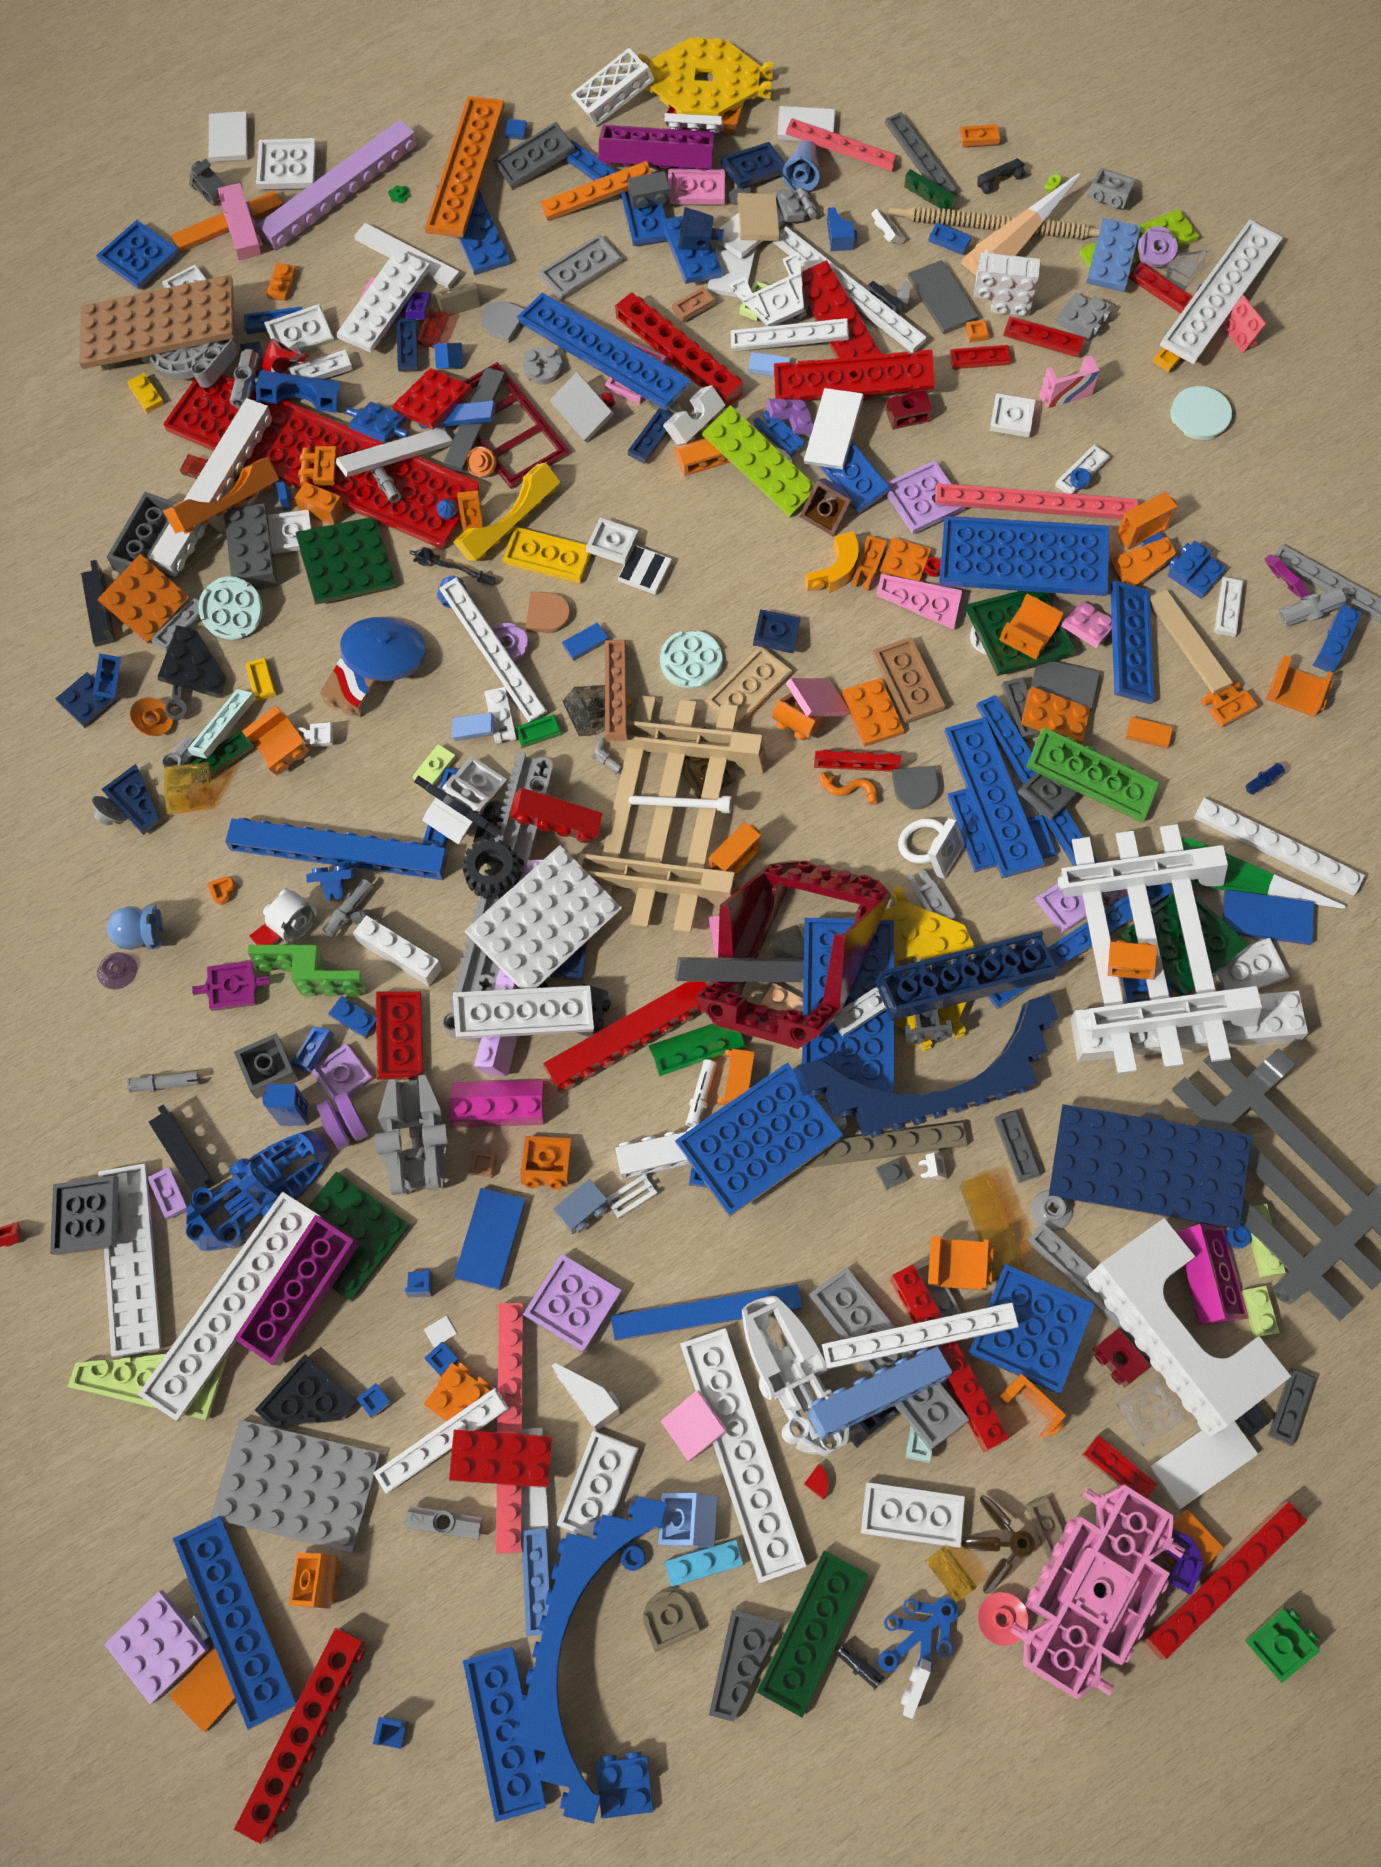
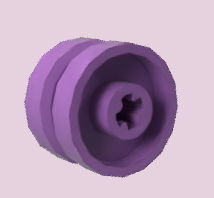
[316,1091,368,1150]

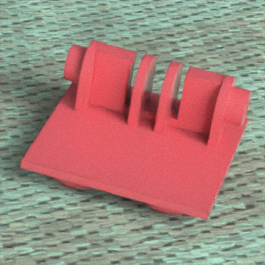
[1222,295,1266,353]

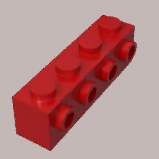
[510,788,602,843]

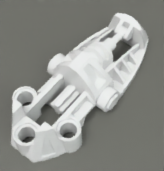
[742,1296,849,1457]

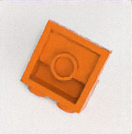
[520,1136,571,1190]
[424,1362,490,1422]

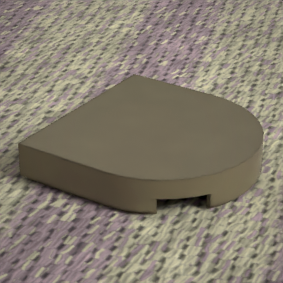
[643,1591,701,1652]

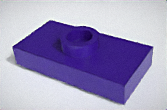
[405,292,431,320]

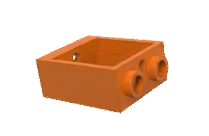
[1117,491,1178,550]
[709,821,761,877]

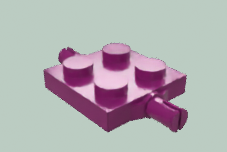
[192,961,270,1011]

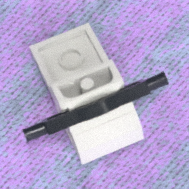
[414,756,507,844]

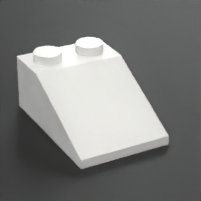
[552,1363,621,1431]

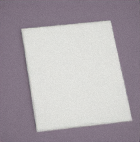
[424,1316,457,1347]

